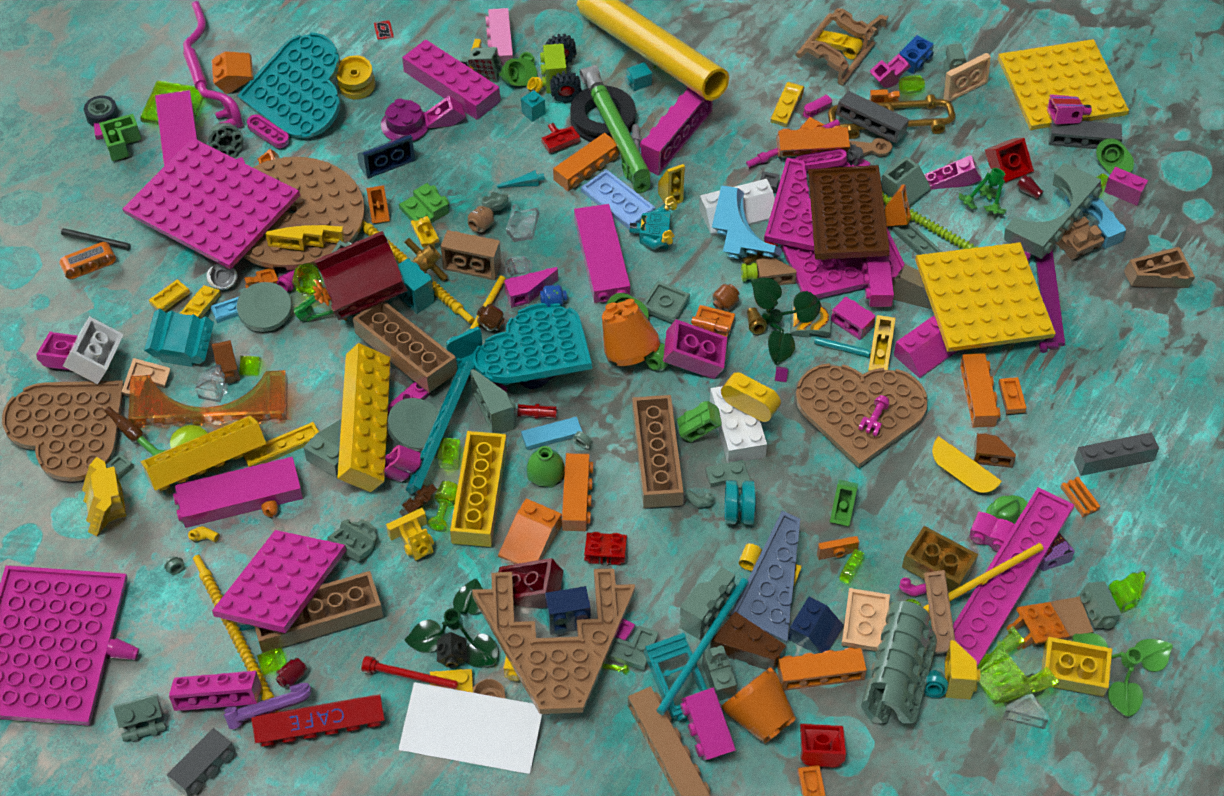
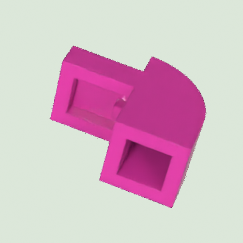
[869,54,911,88]

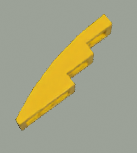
[266,225,344,251]

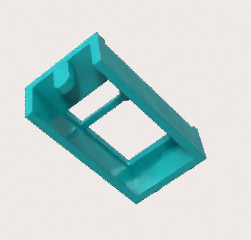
[644,633,707,722]

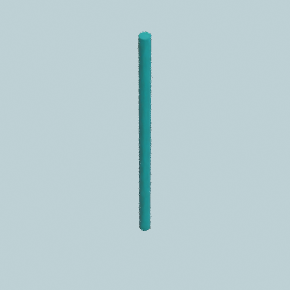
[656,578,748,715]

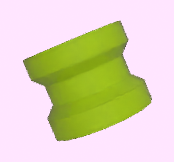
[741,263,758,282]

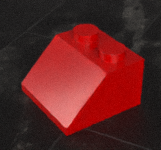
[984,138,1034,182]

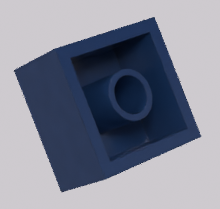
[545,586,591,635]

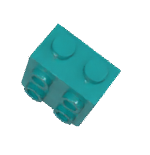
[446,327,483,375]

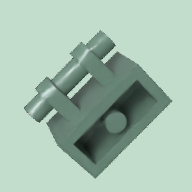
[113,693,166,742]

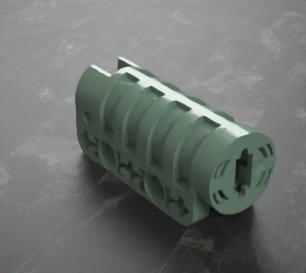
[861,601,937,723]

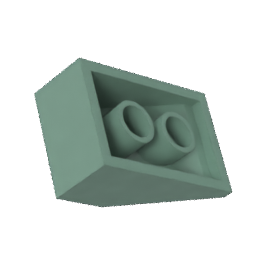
[470,369,516,434]
[304,419,341,478]

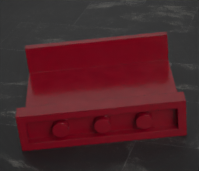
[314,231,408,320]

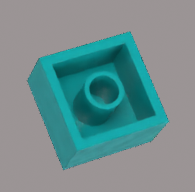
[397,258,434,314]

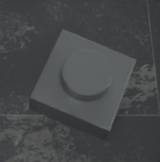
[760,171,780,192]

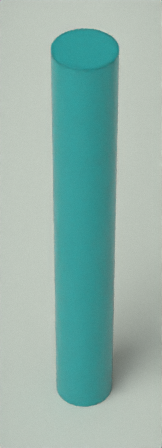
[814,337,871,357]

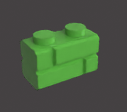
[677,401,722,443]

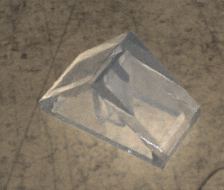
[1003,692,1049,729]

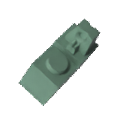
[702,646,737,701]

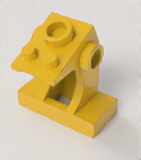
[386,508,434,561]

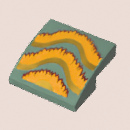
[790,302,831,338]

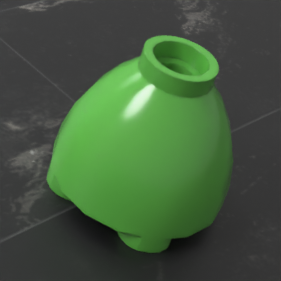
[526,446,565,488]

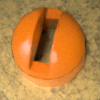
[261,501,278,517]

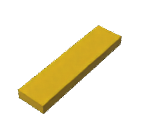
[243,422,319,467]

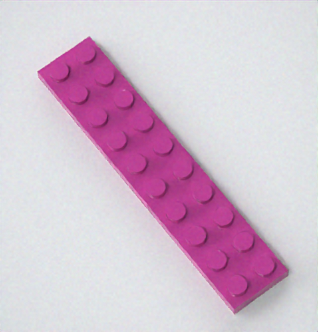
[953,487,1074,668]

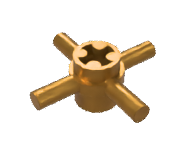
[404,238,448,281]

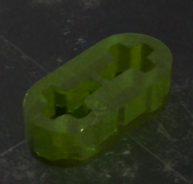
[839,549,865,585]

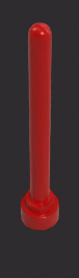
[361,656,459,689]

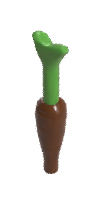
[104,406,166,456]

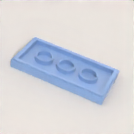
[581,169,655,229]

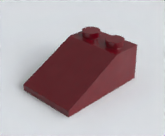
[498,558,564,608]

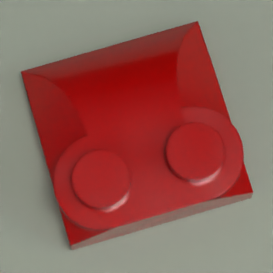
[800,724,846,768]

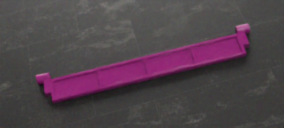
[1035,249,1065,353]

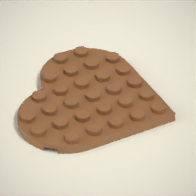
[796,363,927,468]
[2,381,124,482]

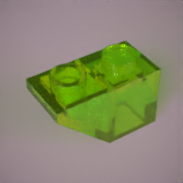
[1108,570,1146,614]

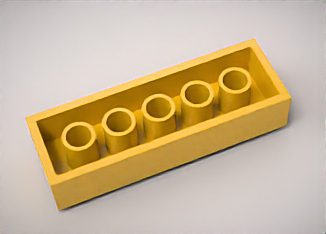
[140,416,266,491]
[450,431,507,547]

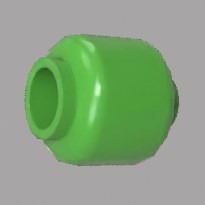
[645,343,669,371]

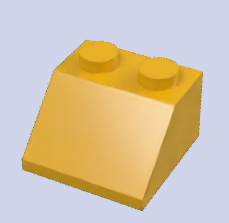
[944,640,981,700]

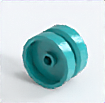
[724,480,756,525]

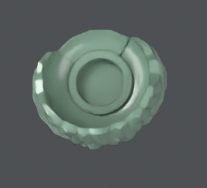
[481,192,509,212]

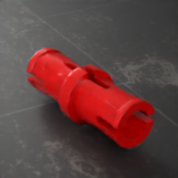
[517,404,557,419]

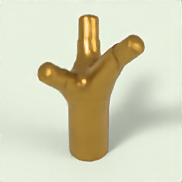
[742,253,768,265]

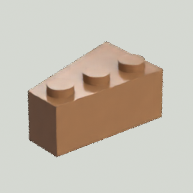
[1124,247,1195,288]

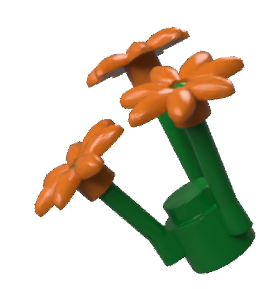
[294,279,347,322]

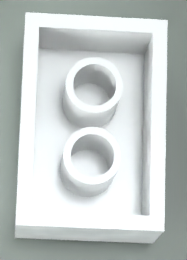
[63,316,124,384]

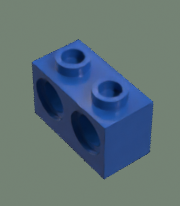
[898,35,934,74]

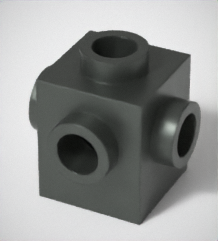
[437,632,467,668]

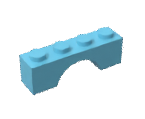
[1064,196,1126,249]

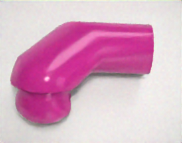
[899,578,927,597]

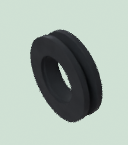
[570,86,636,142]

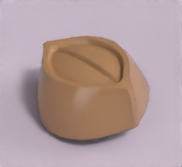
[473,679,505,698]

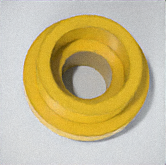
[527,77,543,93]

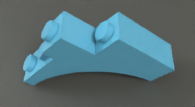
[712,185,782,260]

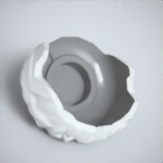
[207,264,238,290]

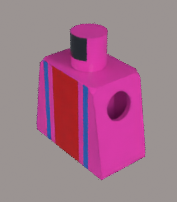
[1047,94,1092,124]

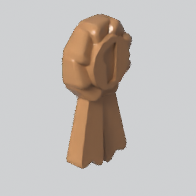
[850,138,892,157]

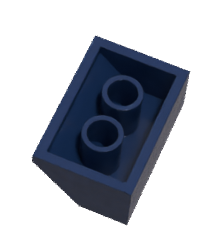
[357,135,415,179]

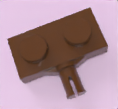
[399,483,437,517]

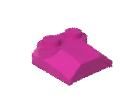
[36,331,78,370]

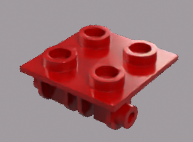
[584,532,627,565]

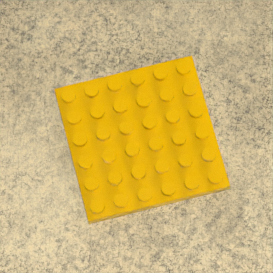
[997,39,1129,130]
[915,242,1056,352]

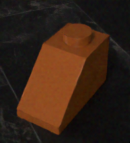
[212,340,240,384]
[973,433,1016,468]

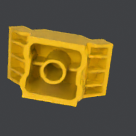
[82,457,127,537]

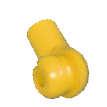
[188,526,220,542]

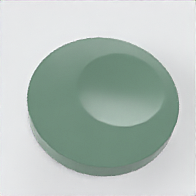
[237,282,292,332]
[387,398,439,451]

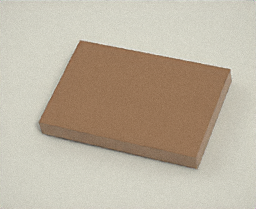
[1025,596,1094,646]

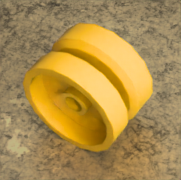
[336,55,375,100]

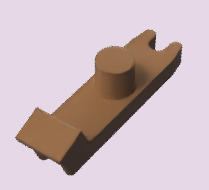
[857,14,889,40]

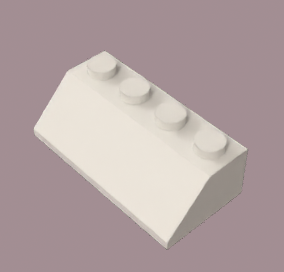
[699,179,775,235]

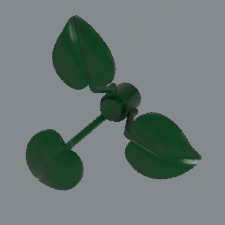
[751,278,821,365]
[405,578,498,668]

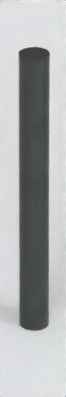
[61,228,131,250]

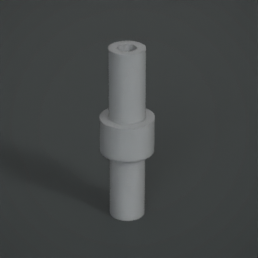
[631,124,641,150]

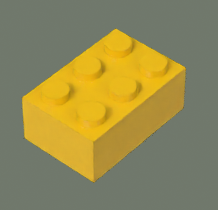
[1040,637,1112,697]

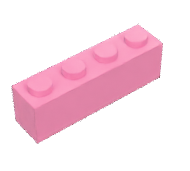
[486,8,513,67]

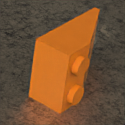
[498,498,562,564]

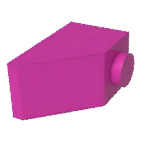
[423,96,466,128]

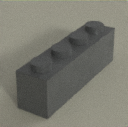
[836,91,909,143]
[1049,119,1122,149]
[1074,432,1159,476]

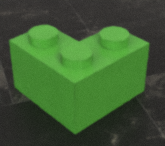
[99,114,142,161]

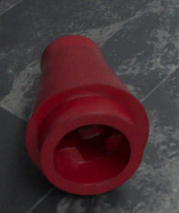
[1016,175,1044,200]

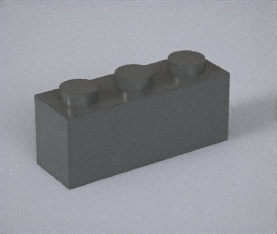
[166,728,235,796]

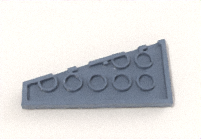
[730,510,800,644]

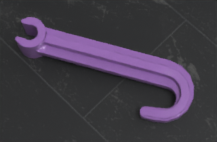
[224,683,312,729]

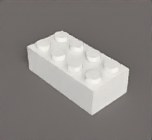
[710,386,767,463]

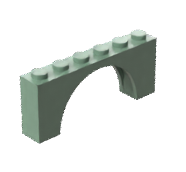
[1004,163,1102,259]

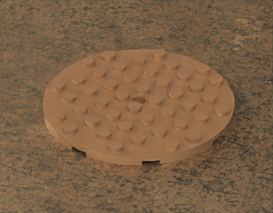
[243,157,365,270]

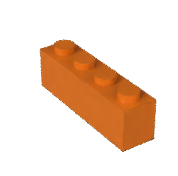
[776,126,850,157]
[553,133,619,191]
[960,353,1000,428]
[562,453,593,531]
[777,647,867,691]

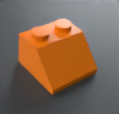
[212,51,254,94]

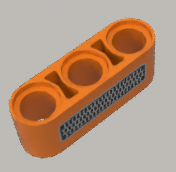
[59,242,116,279]

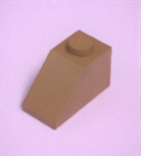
[756,258,797,286]

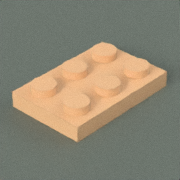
[944,53,991,102]
[841,588,890,651]

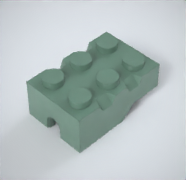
[679,567,736,640]

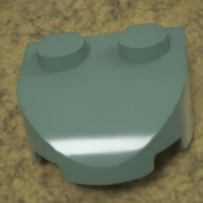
[327,519,377,562]

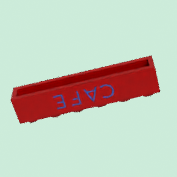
[251,694,385,746]

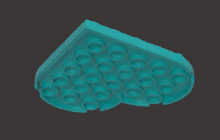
[237,32,340,139]
[473,303,593,385]

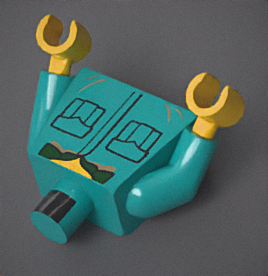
[629,196,677,250]

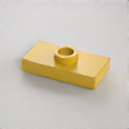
[149,279,190,312]

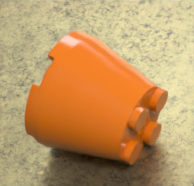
[602,299,660,366]
[720,667,796,744]

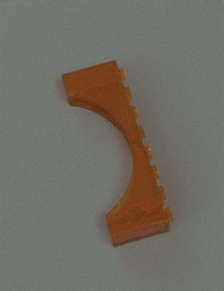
[128,370,288,428]

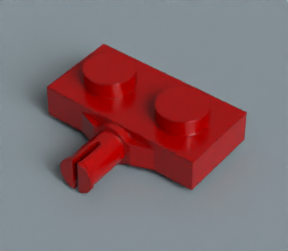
[541,123,580,154]

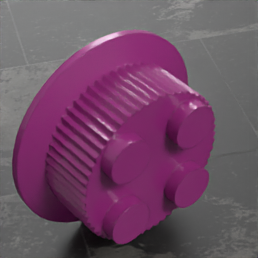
[381,98,428,141]

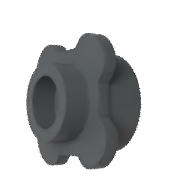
[847,144,864,165]

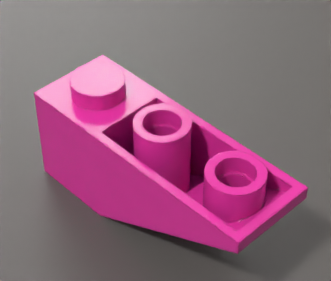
[924,155,982,190]
[504,267,558,308]

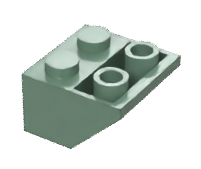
[881,156,931,206]

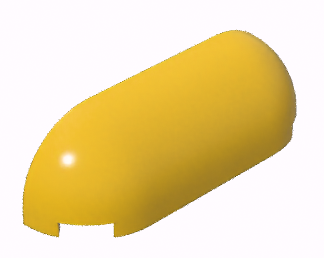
[932,436,1002,493]

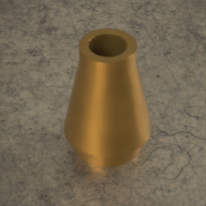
[747,307,767,334]

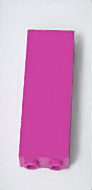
[155,90,198,166]
[574,204,630,303]
[173,456,303,528]

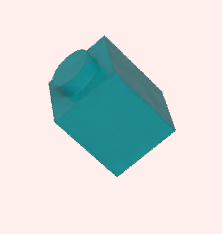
[625,62,652,91]
[521,90,546,122]

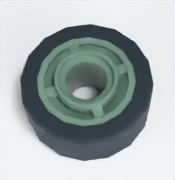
[84,95,119,126]

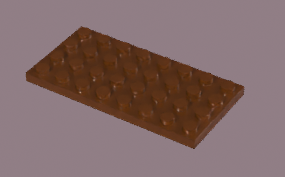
[808,165,890,260]

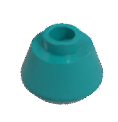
[924,670,948,698]

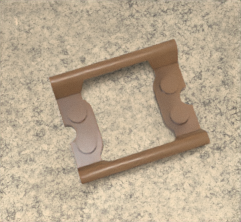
[795,8,875,85]

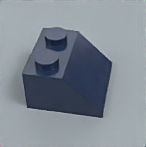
[788,597,844,654]

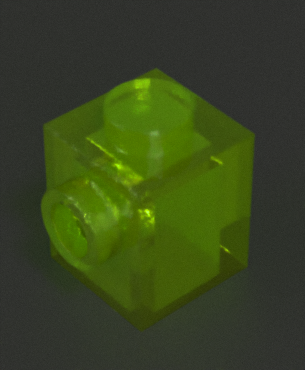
[437,438,461,470]

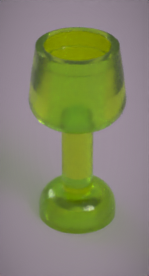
[427,481,458,532]

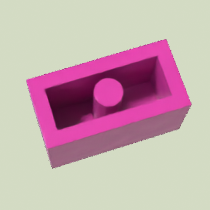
[1104,167,1148,206]
[831,297,876,340]

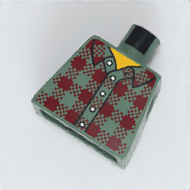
[461,47,502,83]

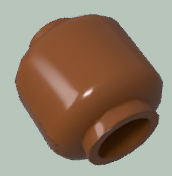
[712,284,740,311]

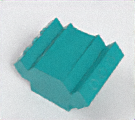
[144,308,214,367]

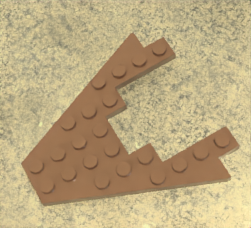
[473,569,635,714]

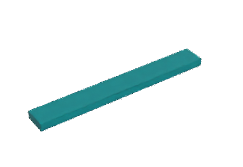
[406,360,474,494]

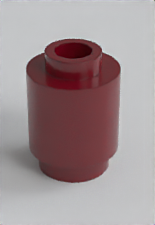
[275,657,307,688]

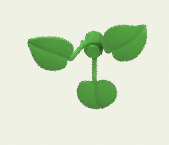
[1072,633,1173,717]

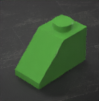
[830,479,859,526]

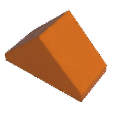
[366,185,390,224]

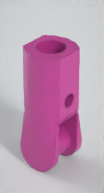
[803,95,833,119]

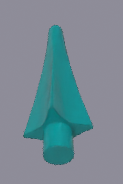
[497,170,545,188]

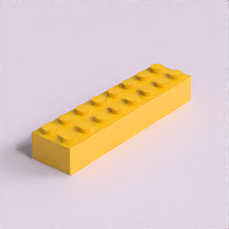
[337,343,390,492]

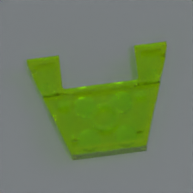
[977,626,1059,705]

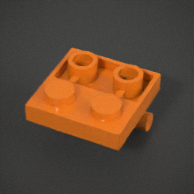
[691,305,735,339]

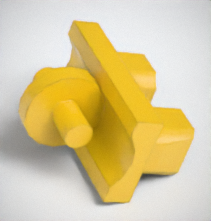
[411,216,439,248]

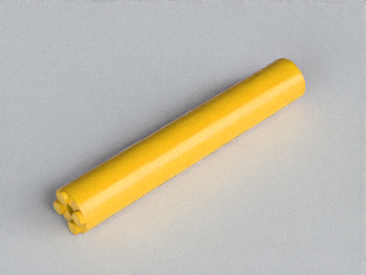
[577,0,729,101]

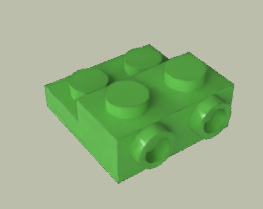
[399,183,449,223]

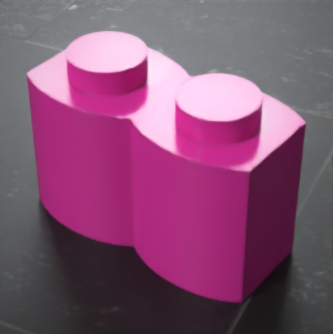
[384,445,422,482]
[969,512,1015,551]

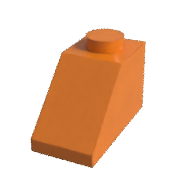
[884,184,911,226]

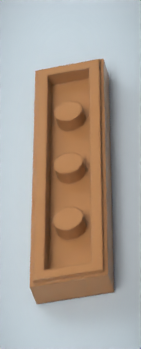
[924,570,955,655]

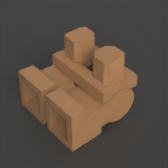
[1056,217,1105,259]

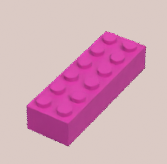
[402,39,501,120]
[640,87,713,176]

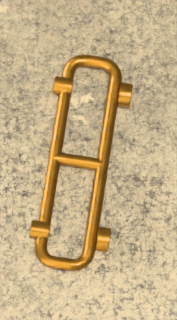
[828,94,955,139]

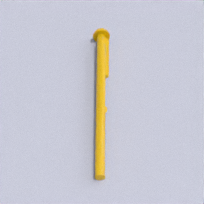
[923,543,1044,615]

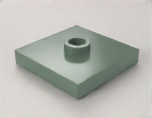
[643,281,690,323]

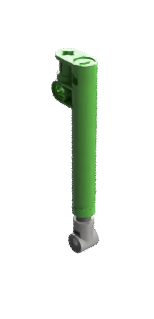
[579,65,650,193]

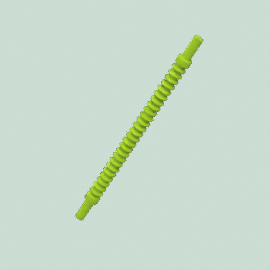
[882,192,978,249]

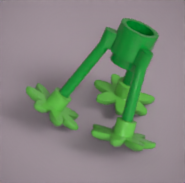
[959,168,1007,214]

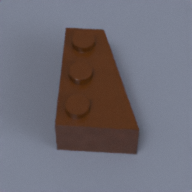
[710,611,787,670]

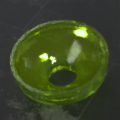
[292,263,322,297]

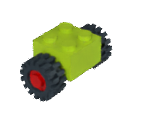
[540,34,582,103]

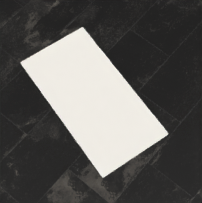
[399,682,542,774]

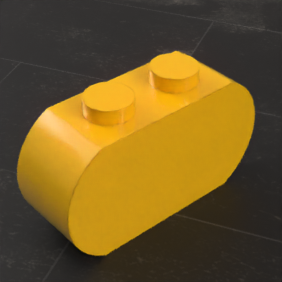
[721,372,781,422]

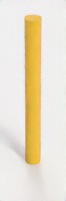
[470,276,506,329]

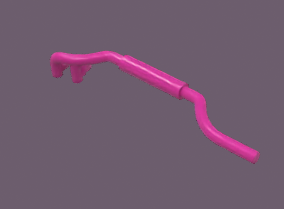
[183,1,243,128]

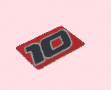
[374,20,394,40]

